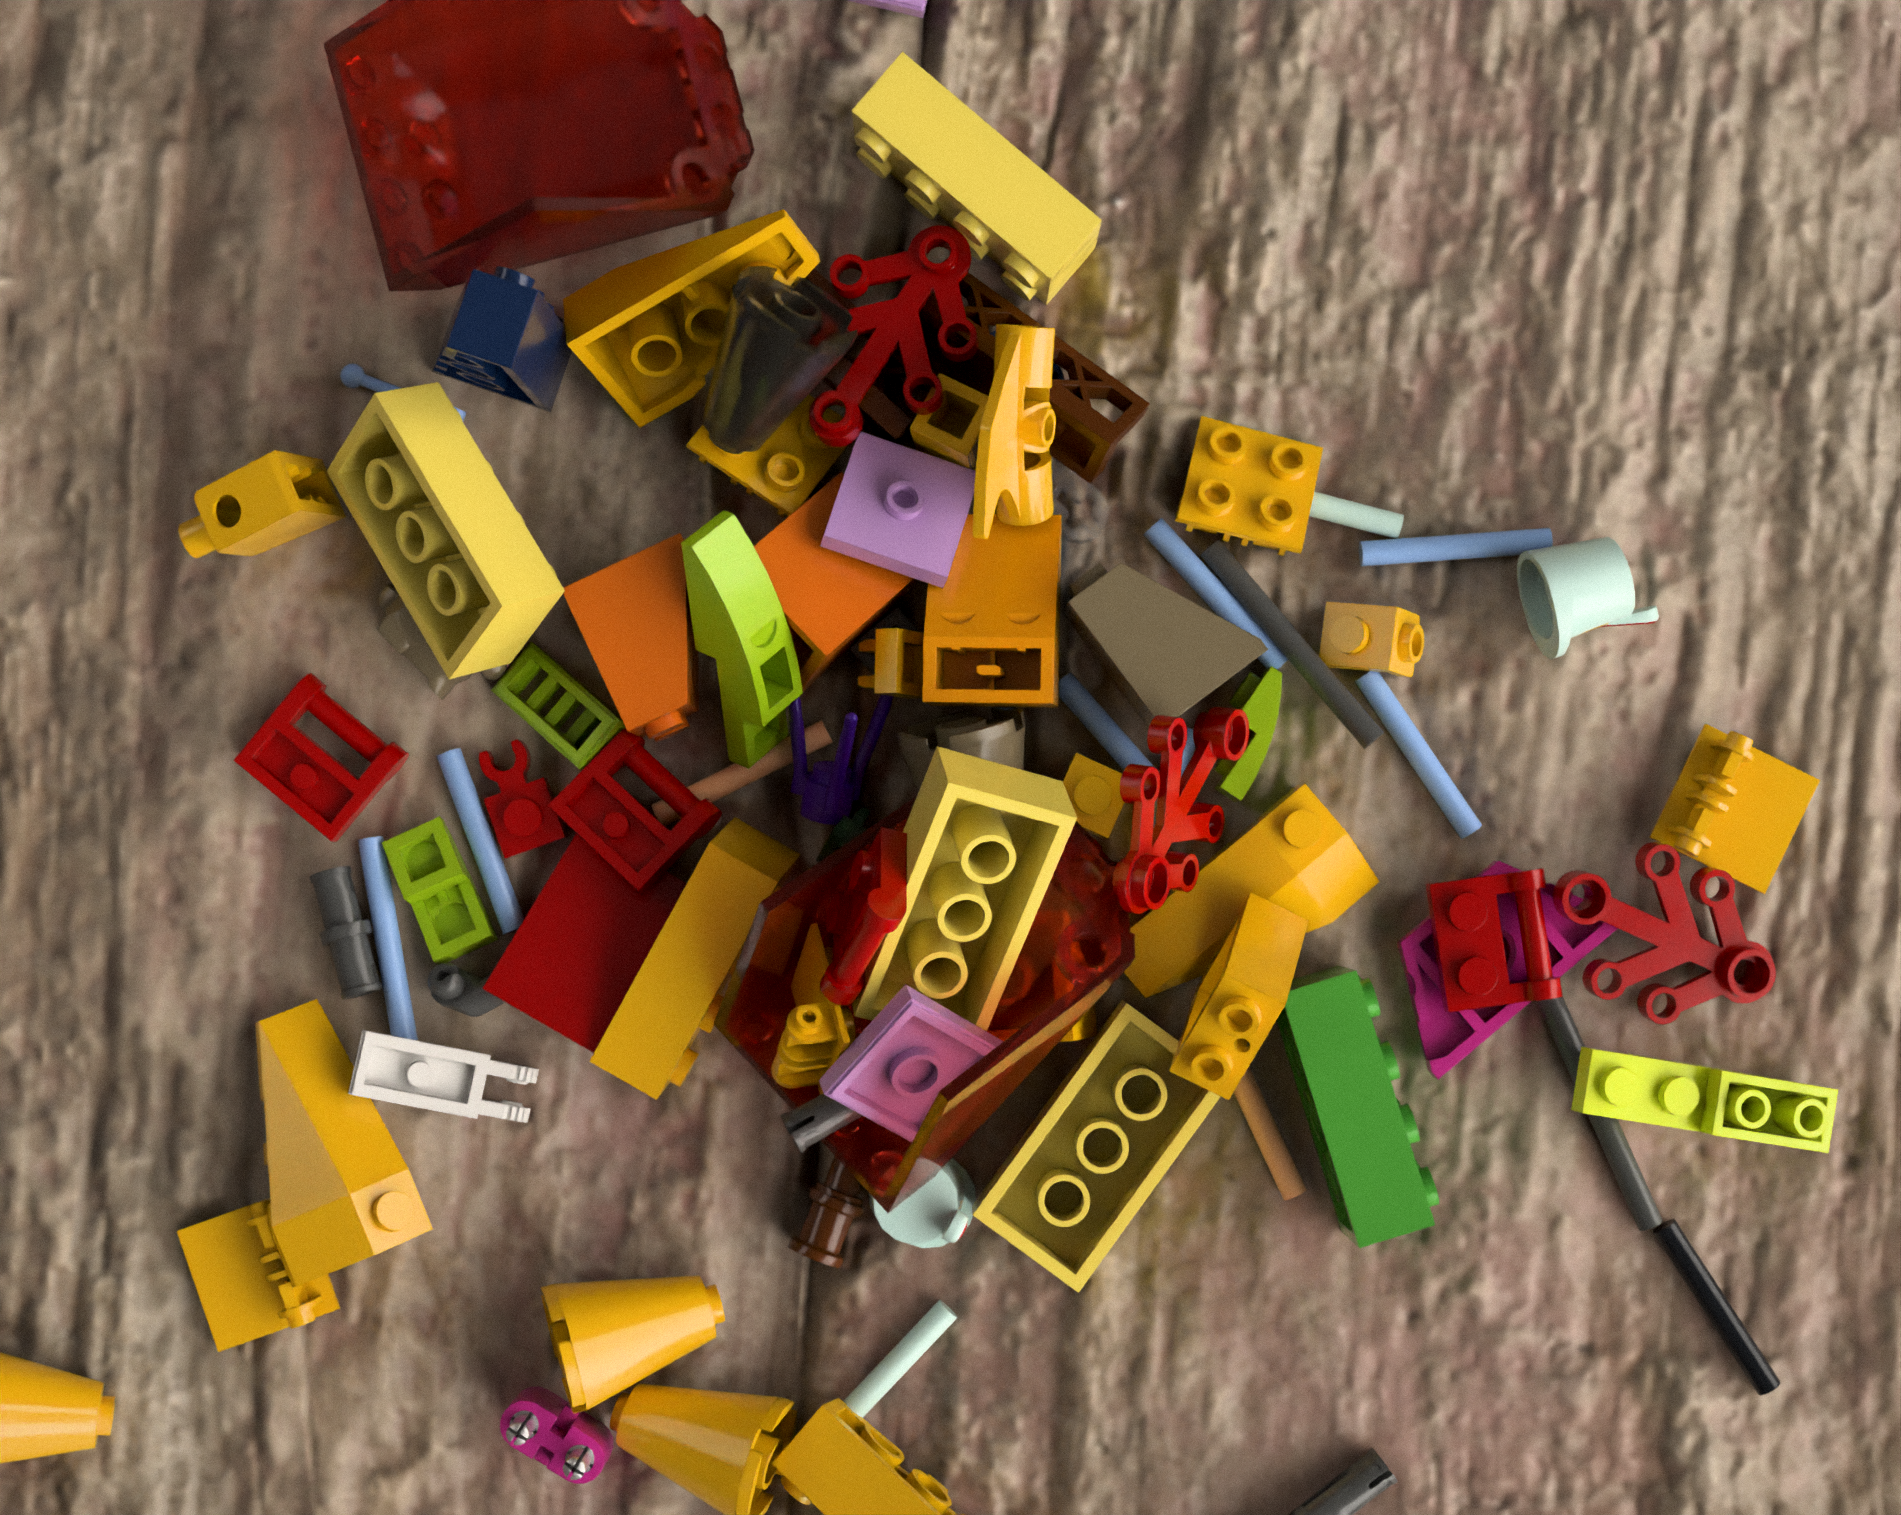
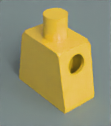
[178,450,346,559]

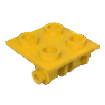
[686,359,849,517]
[1174,416,1323,556]
[1649,724,1820,894]
[771,923,855,1095]
[177,1198,340,1352]

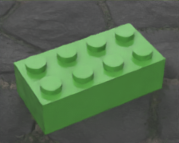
[1276,966,1439,1248]

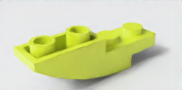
[1571,1047,1838,1153]

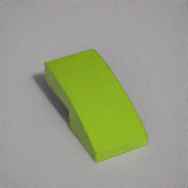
[382,816,498,965]

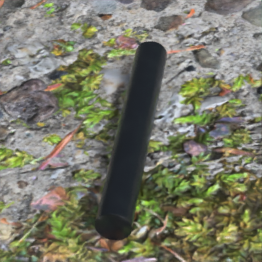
[1653,1219,1781,1395]

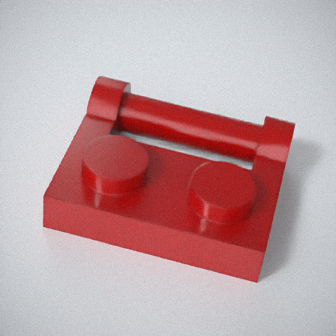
[233,673,409,842]
[548,728,722,895]
[820,827,907,1005]
[1425,868,1563,1013]

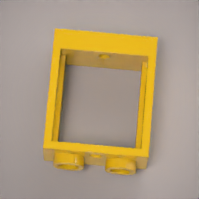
[1169,892,1309,1100]

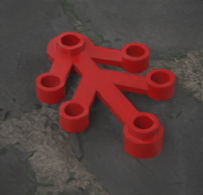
[795,225,979,447]
[1112,706,1249,914]
[1553,842,1776,1025]

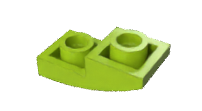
[1214,666,1282,803]

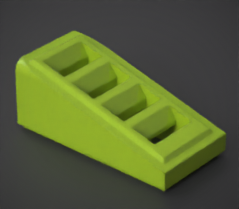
[491,642,626,770]

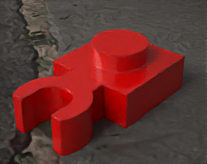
[479,739,568,859]

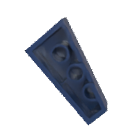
[432,266,572,412]

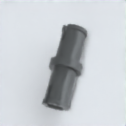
[309,866,383,1000]

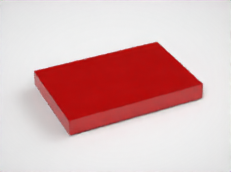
[482,834,687,1054]

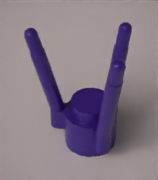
[789,695,894,825]

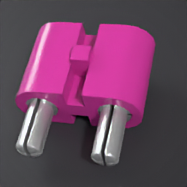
[500,1386,614,1484]

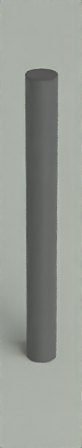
[1200,540,1384,749]
[1537,997,1663,1231]

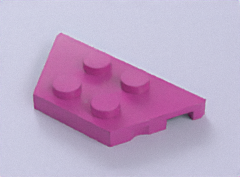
[1397,861,1618,1080]

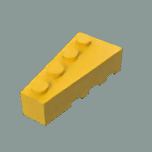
[589,817,800,1100]
[772,1397,965,1515]

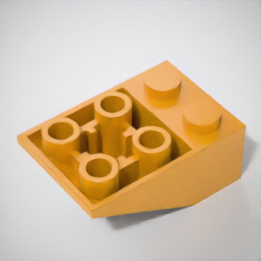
[922,514,1062,708]

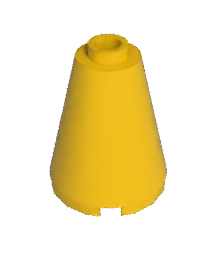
[540,1275,725,1414]
[0,1352,115,1464]
[610,1384,797,1515]

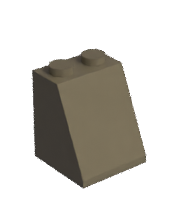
[1063,562,1268,727]

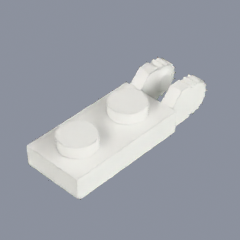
[348,1030,539,1123]

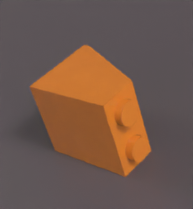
[754,471,918,692]
[563,533,699,742]

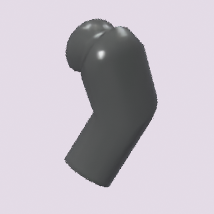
[427,963,505,1017]

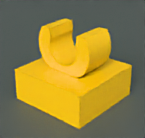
[858,628,924,699]

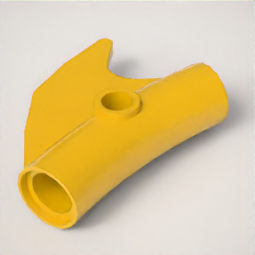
[973,324,1056,539]

